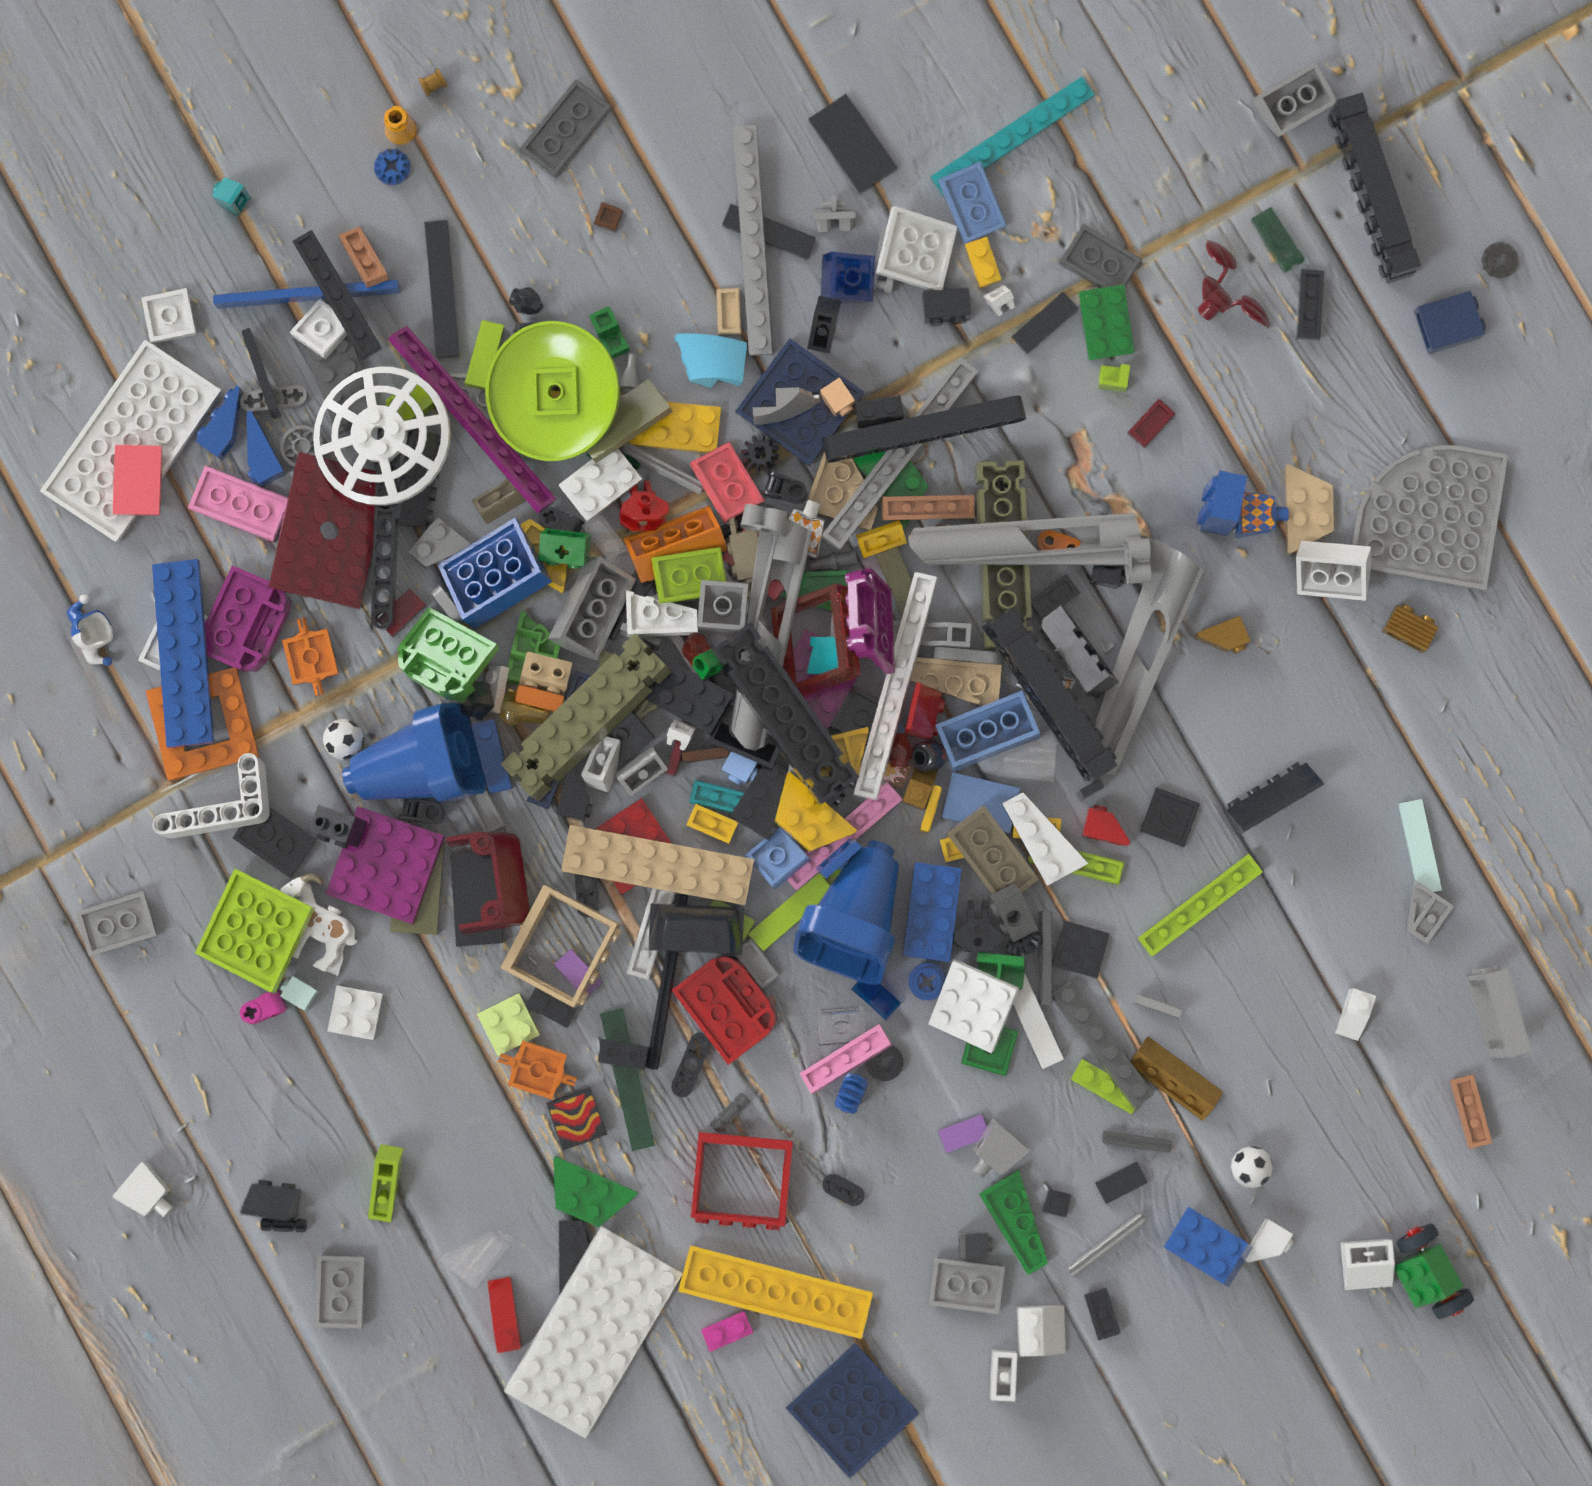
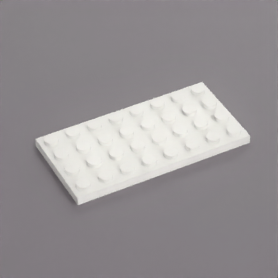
[40,340,222,543]
[504,1226,683,1438]

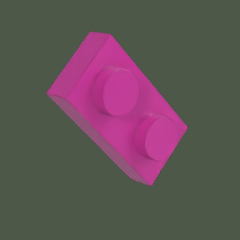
[701,1311,754,1352]

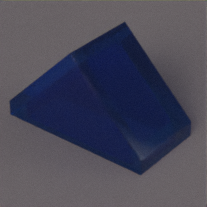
[851,981,901,1021]

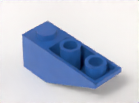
[196,385,243,461]

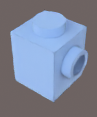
[721,752,759,785]

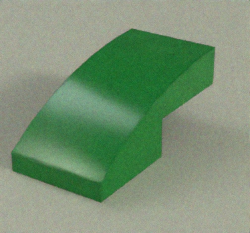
[589,306,630,359]

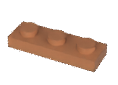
[339,227,388,288]
[1449,1074,1492,1149]

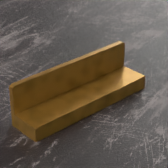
[1129,1037,1223,1121]

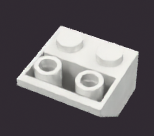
[1340,1239,1394,1290]

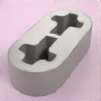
[431,585,464,624]

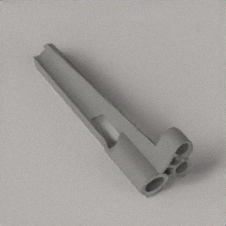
[908,513,1151,584]
[1093,535,1203,775]

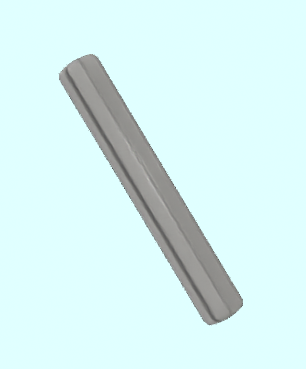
[622,442,704,494]
[1067,1213,1147,1277]

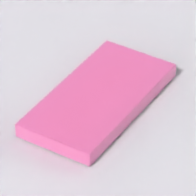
[188,466,288,543]

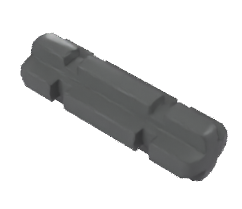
[710,1093,750,1133]

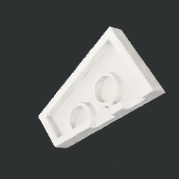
[626,590,698,637]

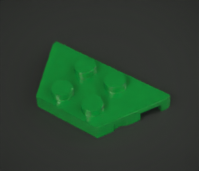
[853,451,928,530]
[553,1156,638,1227]

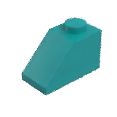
[212,177,251,216]

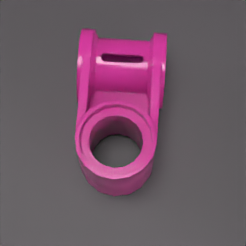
[240,989,288,1025]

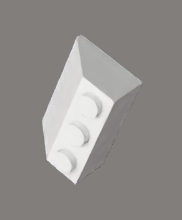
[1296,541,1371,601]

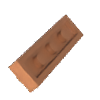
[881,495,975,520]

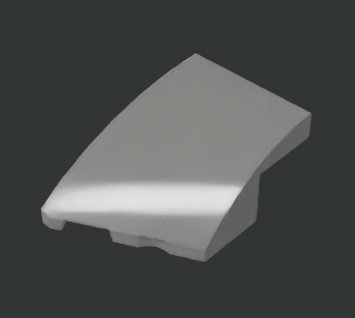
[753,388,820,425]

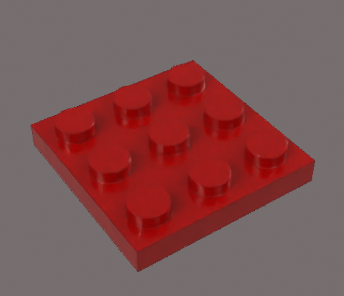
[594,798,672,895]

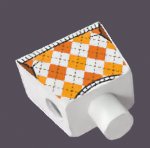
[788,499,825,558]

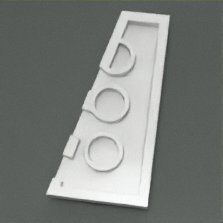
[1002,792,1088,886]

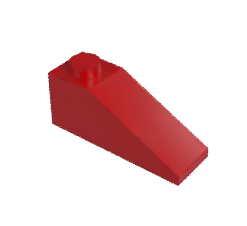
[487,1277,523,1353]

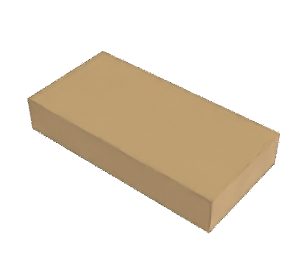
[716,288,741,336]

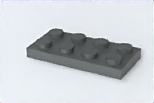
[305,335,368,434]

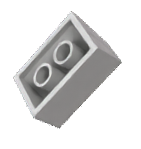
[1251,62,1337,137]

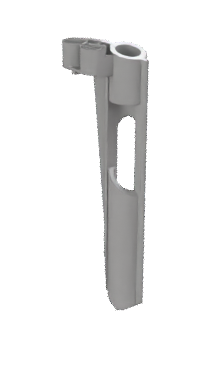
[731,504,813,751]

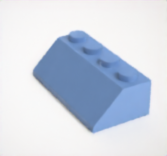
[936,691,1040,772]

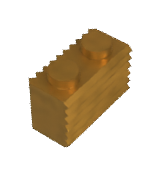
[1382,604,1439,653]

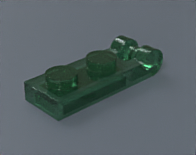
[1250,207,1305,273]

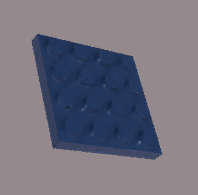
[735,338,864,467]
[786,1343,920,1478]

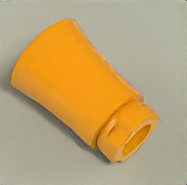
[384,106,417,145]

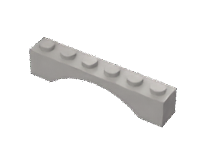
[830,614,972,649]

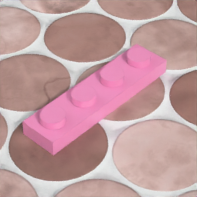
[799,1024,892,1094]

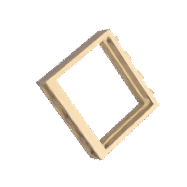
[500,885,621,1008]

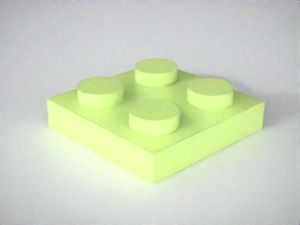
[477,993,540,1056]

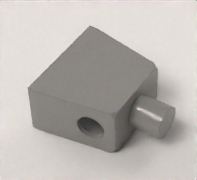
[972,1119,1030,1178]

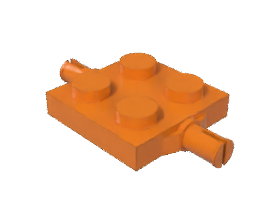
[282,618,339,696]
[498,1040,577,1100]

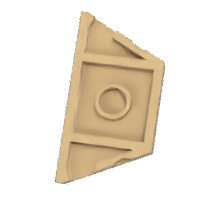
[1285,465,1334,554]

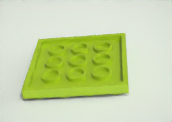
[195,868,315,993]

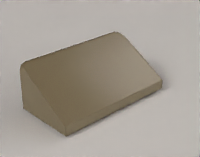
[472,479,525,524]

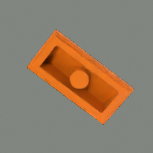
[514,685,564,711]

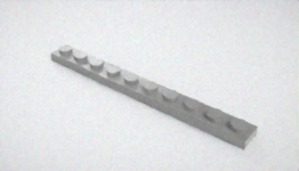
[733,125,773,356]
[821,358,978,551]

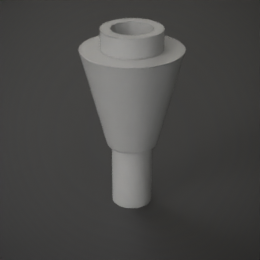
[619,354,639,395]

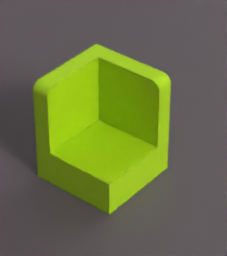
[1098,364,1130,392]

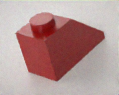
[1081,805,1130,847]

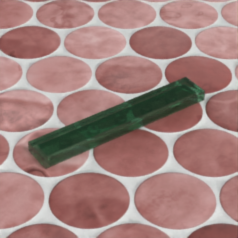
[600,1008,655,1151]

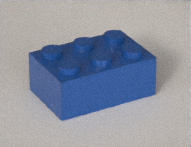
[1164,1207,1253,1288]

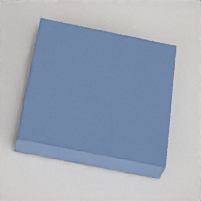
[745,826,810,890]

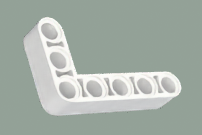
[152,753,270,839]

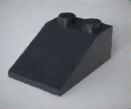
[240,1179,302,1221]

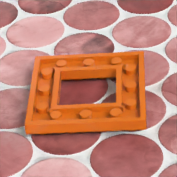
[146,668,260,781]

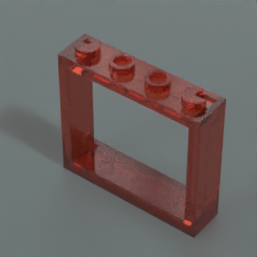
[771,583,861,697]

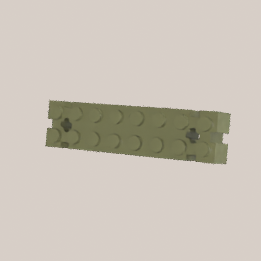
[975,460,1033,650]
[501,634,672,802]

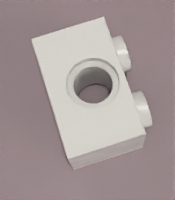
[990,1350,1017,1401]

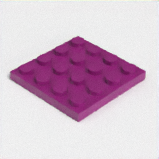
[326,806,445,925]

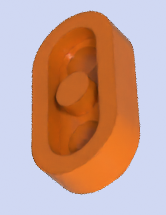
[1037,530,1081,550]

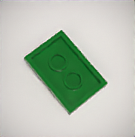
[1078,285,1135,361]

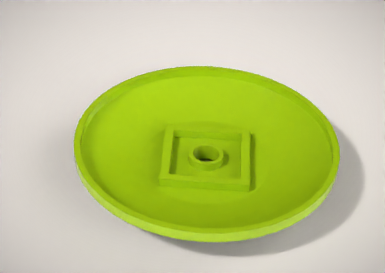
[485,321,620,461]

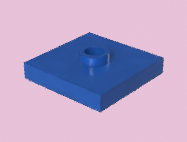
[816,838,862,878]

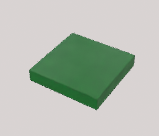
[960,1027,1019,1076]

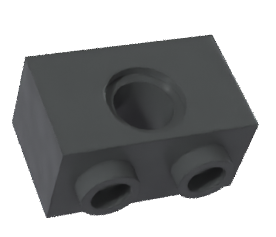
[990,883,1038,942]

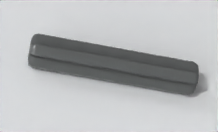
[1102,1131,1172,1153]

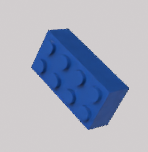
[1197,470,1247,536]
[902,862,962,962]

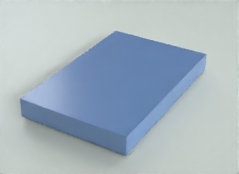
[938,161,1007,244]
[942,772,1020,834]

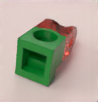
[682,632,725,680]

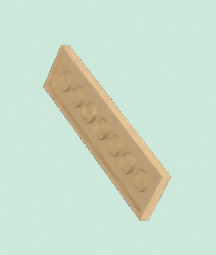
[561,825,754,906]

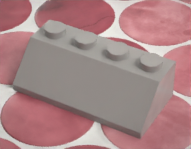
[548,556,636,660]

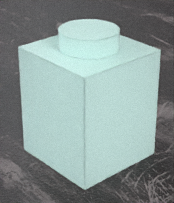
[280,976,319,1011]

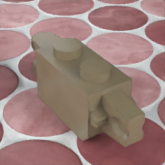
[727,518,759,598]

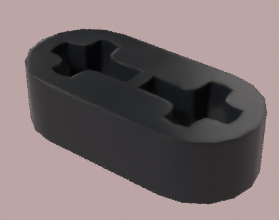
[822,1174,864,1206]

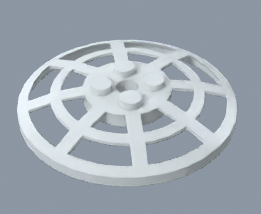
[313,367,451,505]

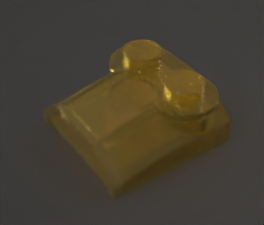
[499,689,551,725]

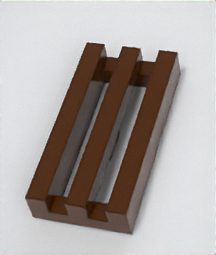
[682,747,729,763]

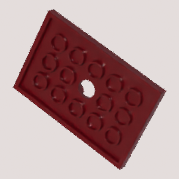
[268,452,386,609]

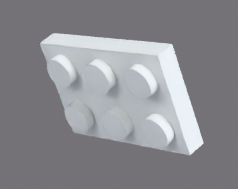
[559,449,642,523]

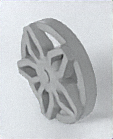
[280,425,324,467]

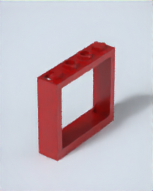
[691,1132,793,1230]

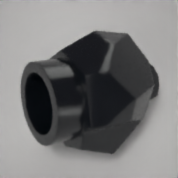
[509,287,543,315]

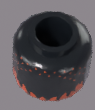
[911,740,946,772]

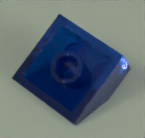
[820,251,875,303]

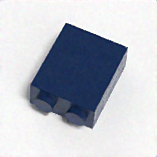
[1414,290,1486,355]

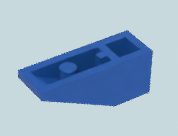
[247,410,286,487]
[471,719,512,794]

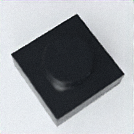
[1043,1189,1072,1217]

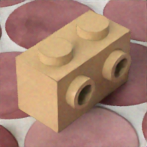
[519,651,572,696]

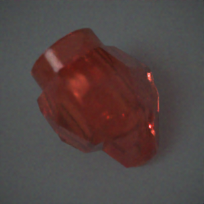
[889,733,914,767]

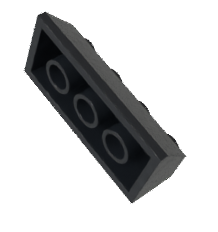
[395,428,441,529]
[1224,762,1325,835]

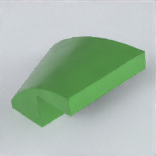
[507,611,560,685]

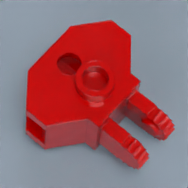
[619,480,669,531]

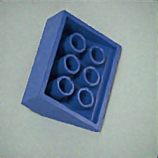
[438,518,552,629]

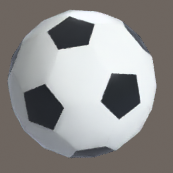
[323,719,365,760]
[1231,1146,1273,1188]

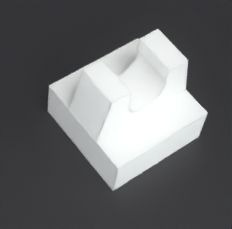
[984,285,1015,316]
[666,719,696,751]

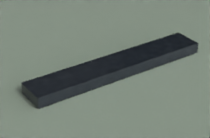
[424,220,460,359]
[292,230,382,360]

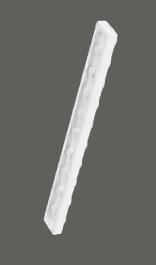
[854,572,938,801]

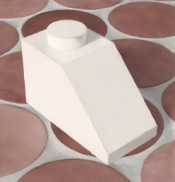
[581,736,621,792]
[1335,988,1376,1041]
[1245,1218,1293,1263]

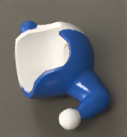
[67,594,113,666]

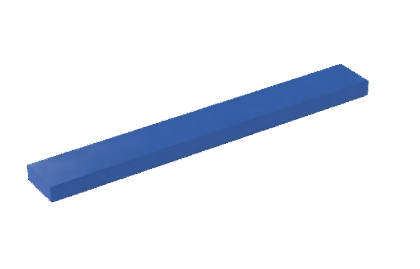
[213,280,400,309]

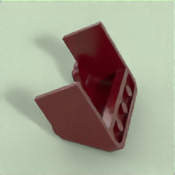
[446,832,530,935]

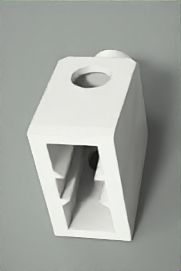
[112,1161,173,1218]

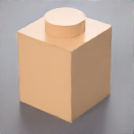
[820,378,855,417]

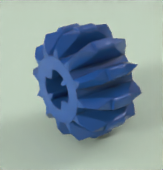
[835,1073,868,1114]

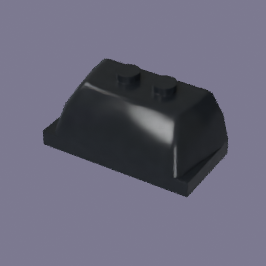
[648,903,744,955]

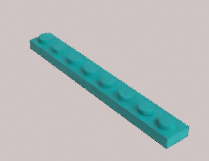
[930,76,1095,197]

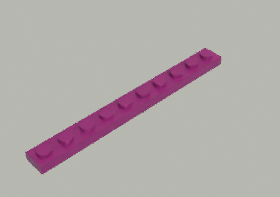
[388,326,556,514]

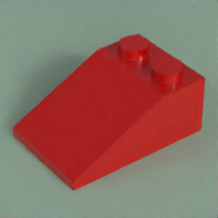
[904,682,945,740]

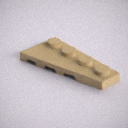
[910,657,1002,706]

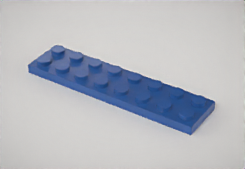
[152,559,215,748]

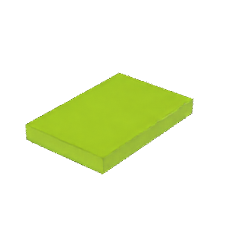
[651,547,727,604]

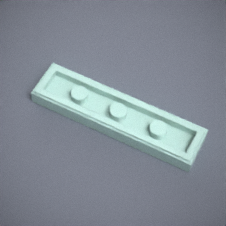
[1398,799,1442,892]

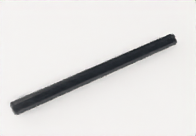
[646,893,689,1070]

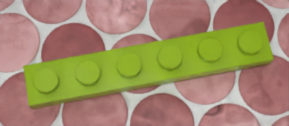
[1137,854,1263,957]

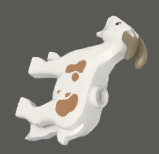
[281,874,358,976]

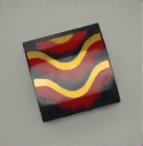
[546,1087,607,1151]

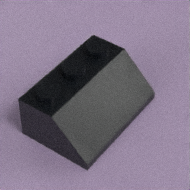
[708,701,780,769]

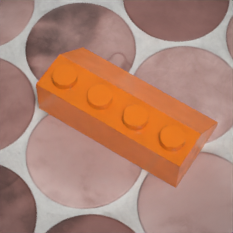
[623,506,728,583]

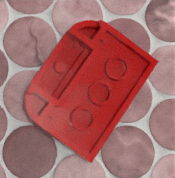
[671,955,777,1065]

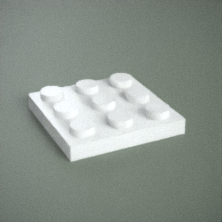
[876,206,957,291]
[928,959,1019,1053]

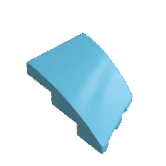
[674,333,747,388]

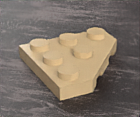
[807,452,878,531]

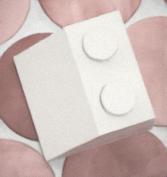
[1017,1305,1066,1356]

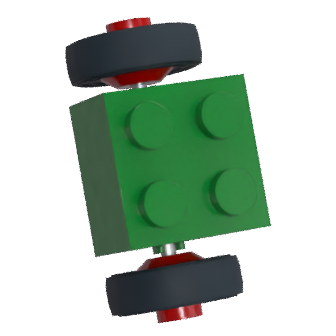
[1394,1223,1475,1319]

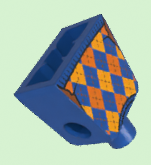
[1235,491,1289,538]

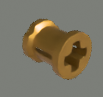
[418,68,448,97]

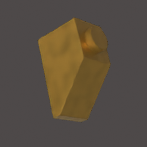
[1194,616,1251,654]
[902,767,939,811]

